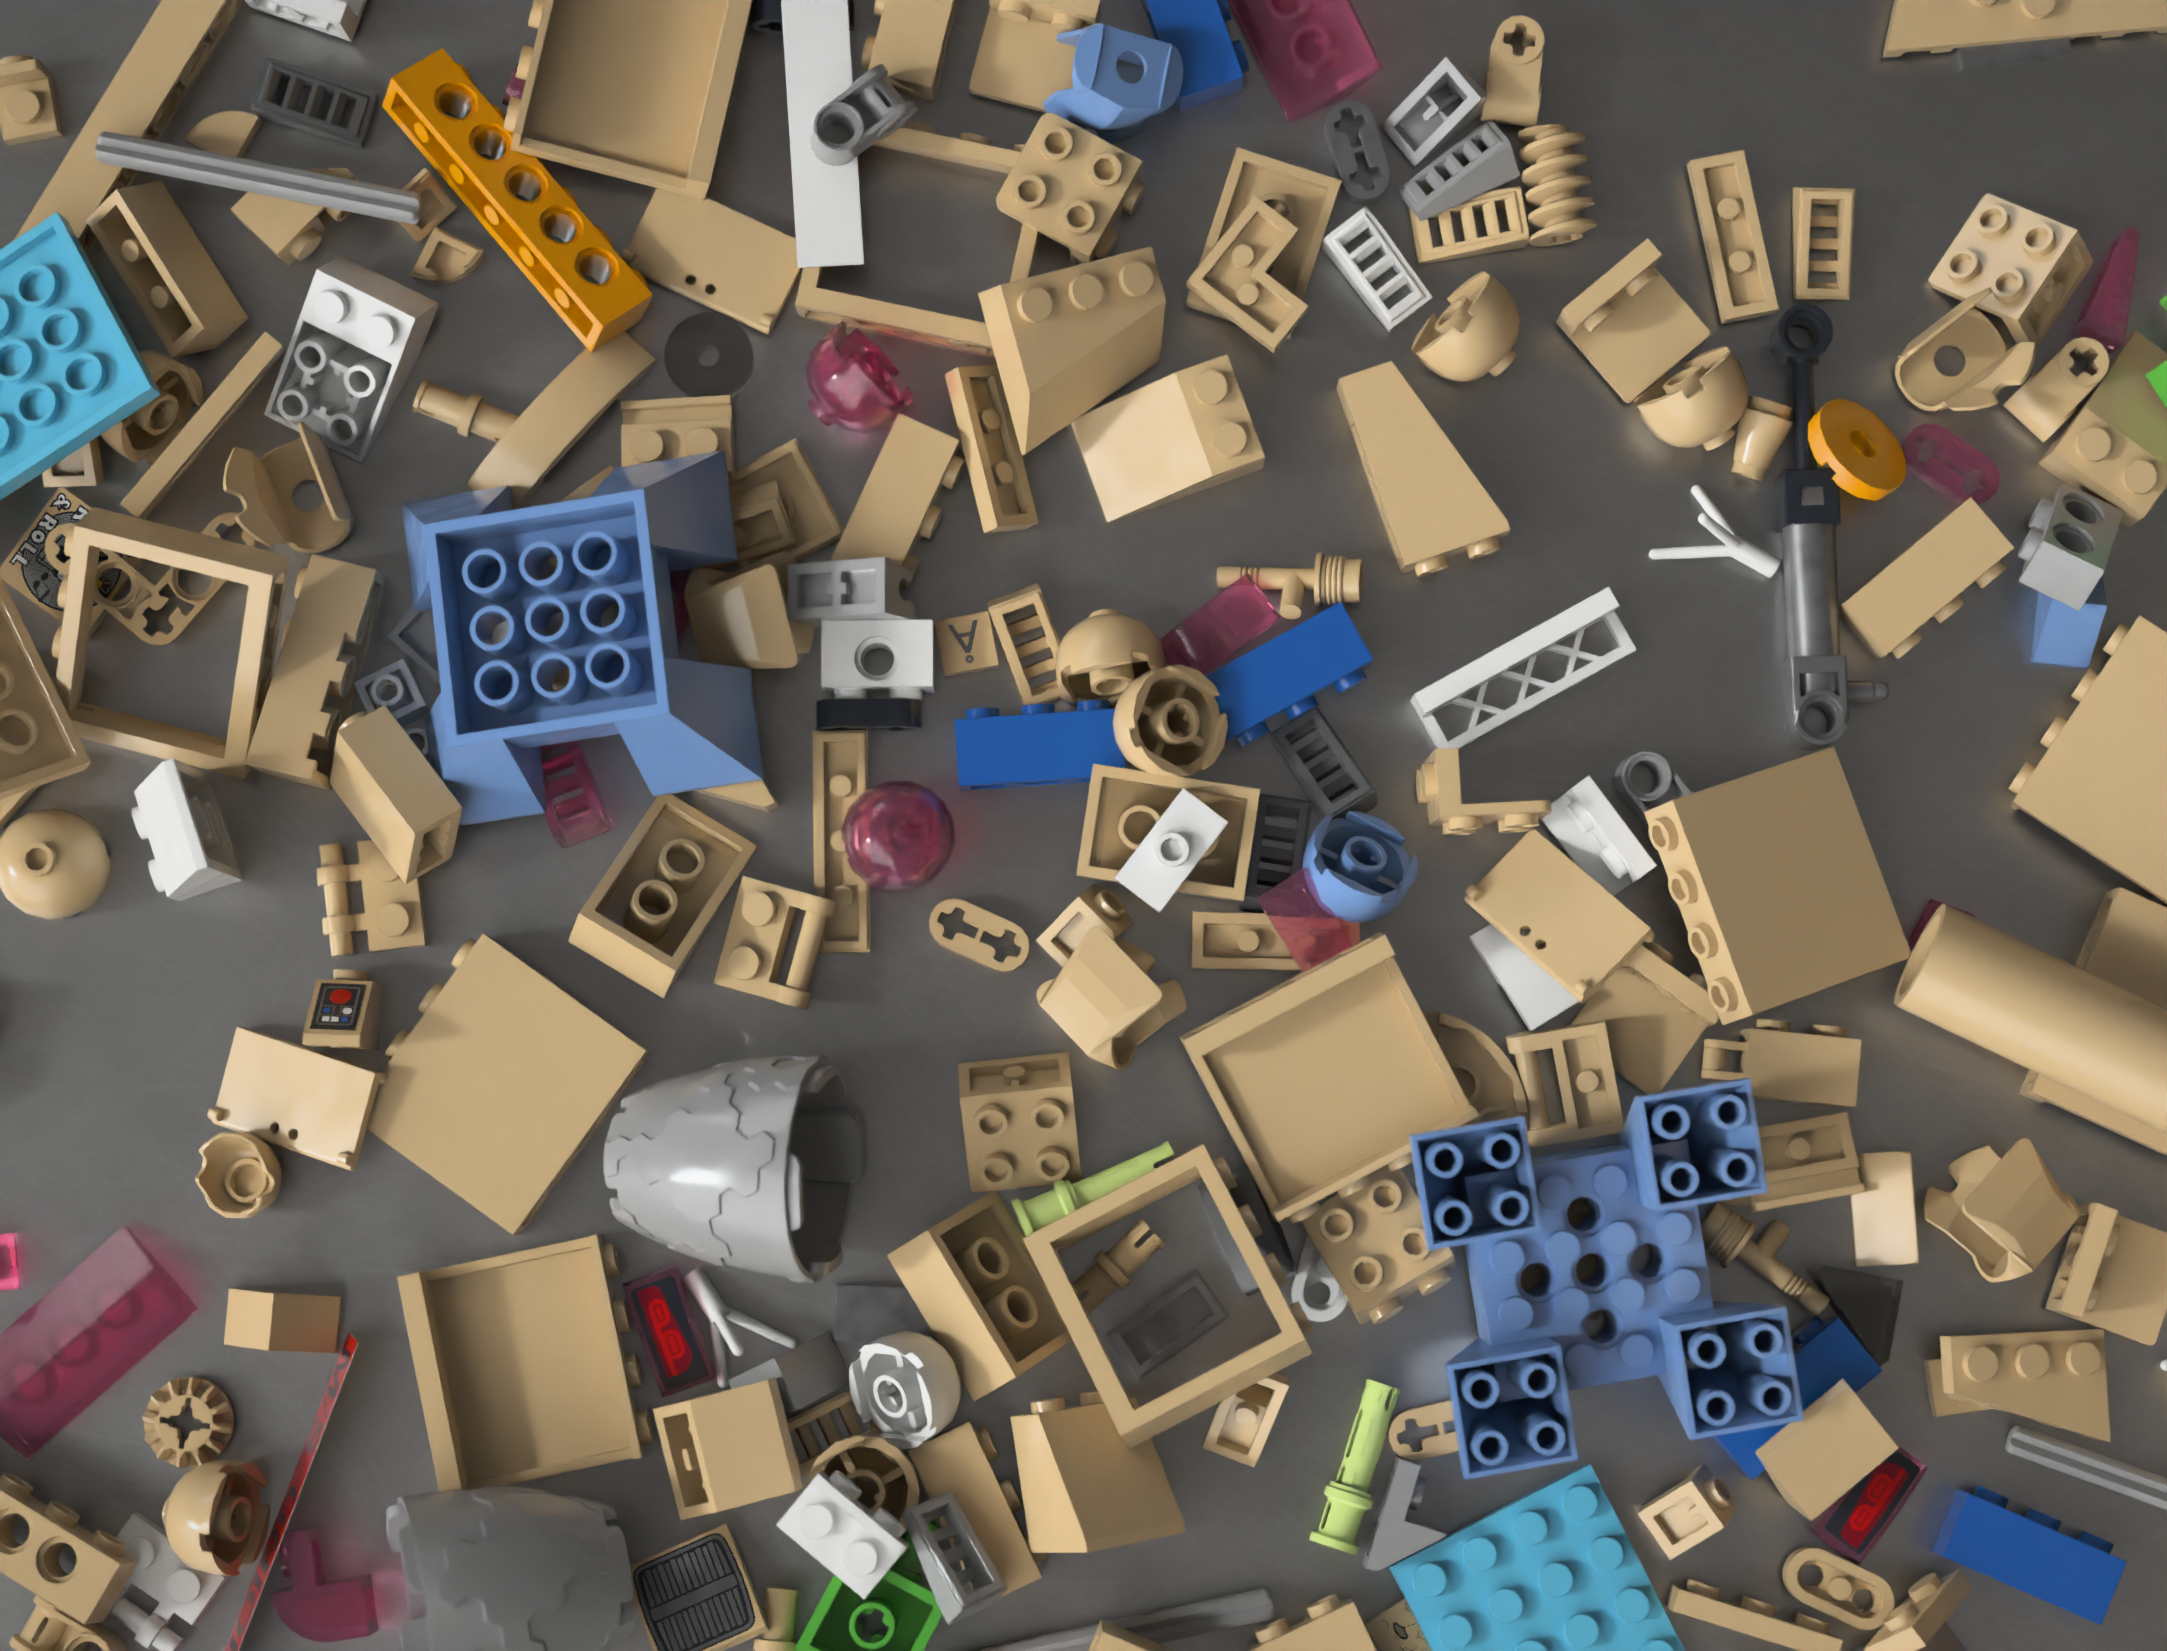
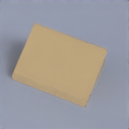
[1755,1379,1899,1521]

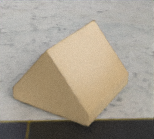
[398,168,458,243]

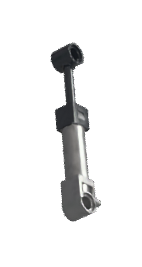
[1770,304,1889,751]

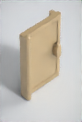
[621,188,801,335]
[1464,827,1655,1004]
[207,1027,386,1171]

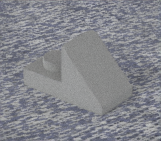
[1362,1455,1447,1572]

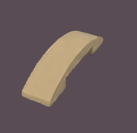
[467,331,657,510]

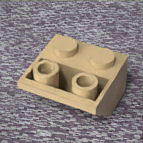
[653,1378,804,1520]

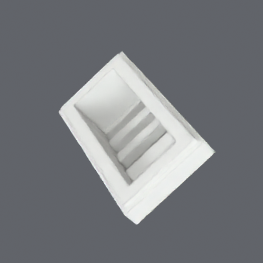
[1321,206,1433,332]

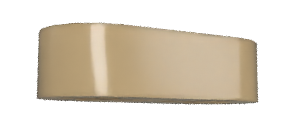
[929,898,1030,973]
[1387,1398,1459,1461]

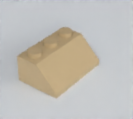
[887,1191,1073,1401]

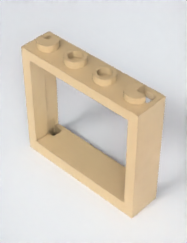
[795,122,1041,358]
[51,507,290,779]
[1022,1144,1314,1449]

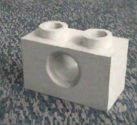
[821,620,935,701]

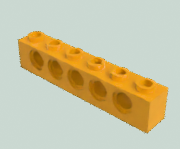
[382,48,653,353]

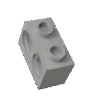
[2018,482,2124,611]

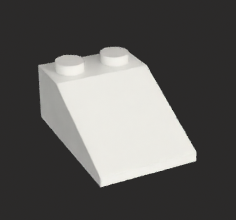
[132,758,243,901]

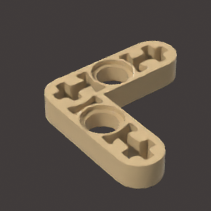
[44,512,256,646]

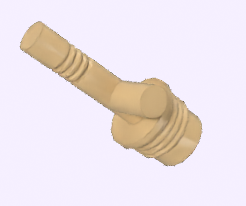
[1217,552,1364,619]
[1700,1201,1830,1316]

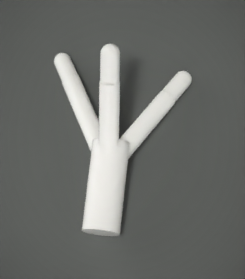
[1649,485,1781,578]
[682,1268,798,1388]

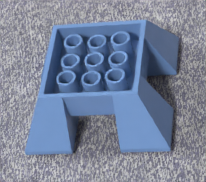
[402,450,764,826]
[1409,1078,1804,1480]

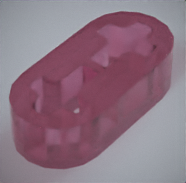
[1901,423,2000,506]

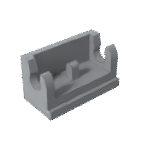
[788,557,915,627]

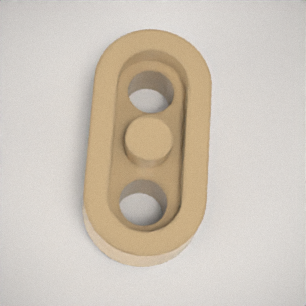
[1782,1546,1895,1630]

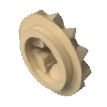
[142,1377,234,1468]

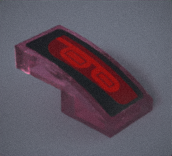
[623,1264,716,1398]
[1811,1444,1928,1565]

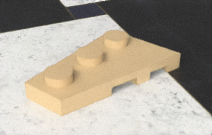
[1940,1328,2111,1442]

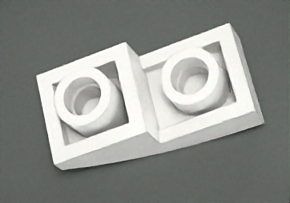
[354,658,431,764]

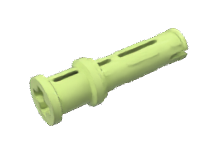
[1010,1141,1174,1237]
[1309,1379,1401,1555]

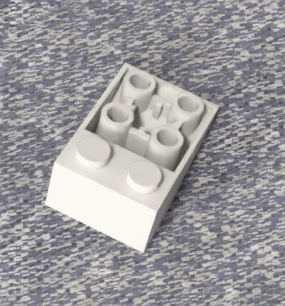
[264,255,439,463]

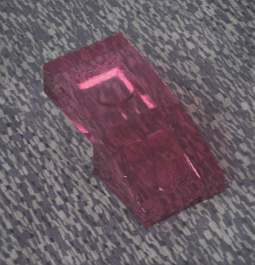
[1160,574,1281,676]
[1255,868,1352,973]

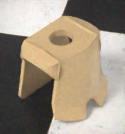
[1895,287,2036,412]
[223,421,355,553]
[684,550,815,669]
[1036,926,1187,1071]
[1923,1138,2080,1283]

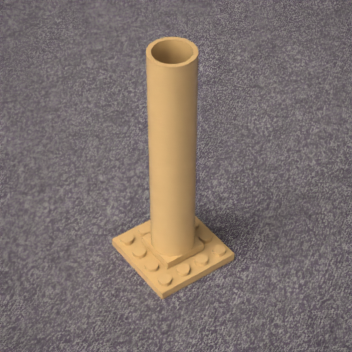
[1894,903,2167,1134]

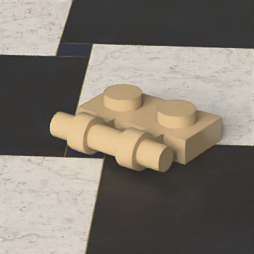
[316,840,428,957]

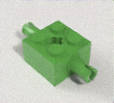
[794,1521,943,1651]

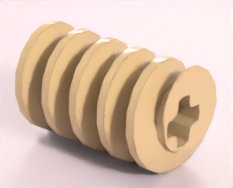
[1516,124,1598,247]

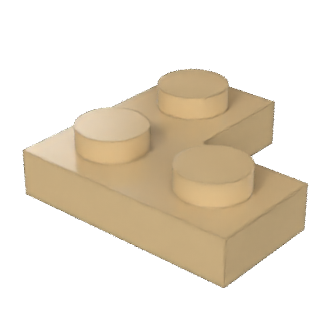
[1186,195,1309,353]

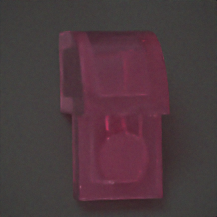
[271,1525,379,1642]

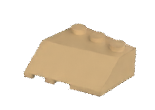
[978,246,1166,455]

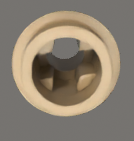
[1731,396,1793,481]

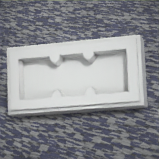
[1114,788,1228,913]

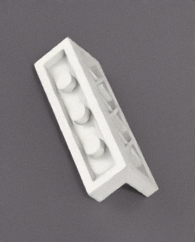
[1410,587,1637,749]

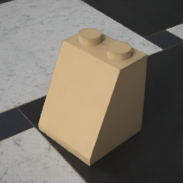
[1010,1390,1186,1553]

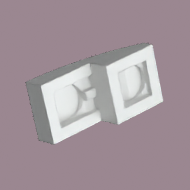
[1469,924,1579,1031]

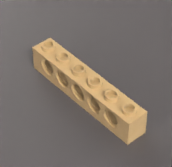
[0,1472,139,1625]

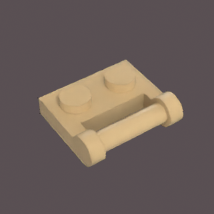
[713,876,837,1010]
[1506,1019,1625,1147]

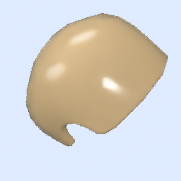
[195,1132,282,1219]

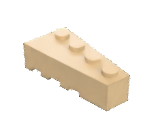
[245,554,386,790]

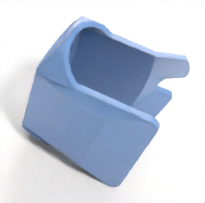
[1043,23,1184,144]

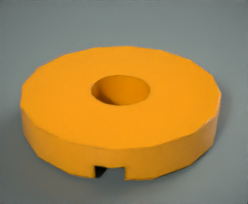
[1808,399,1906,501]

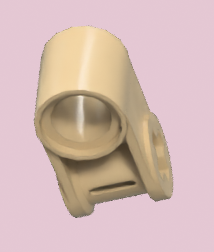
[1480,15,1544,127]
[2003,337,2109,443]
[9,1595,127,1651]

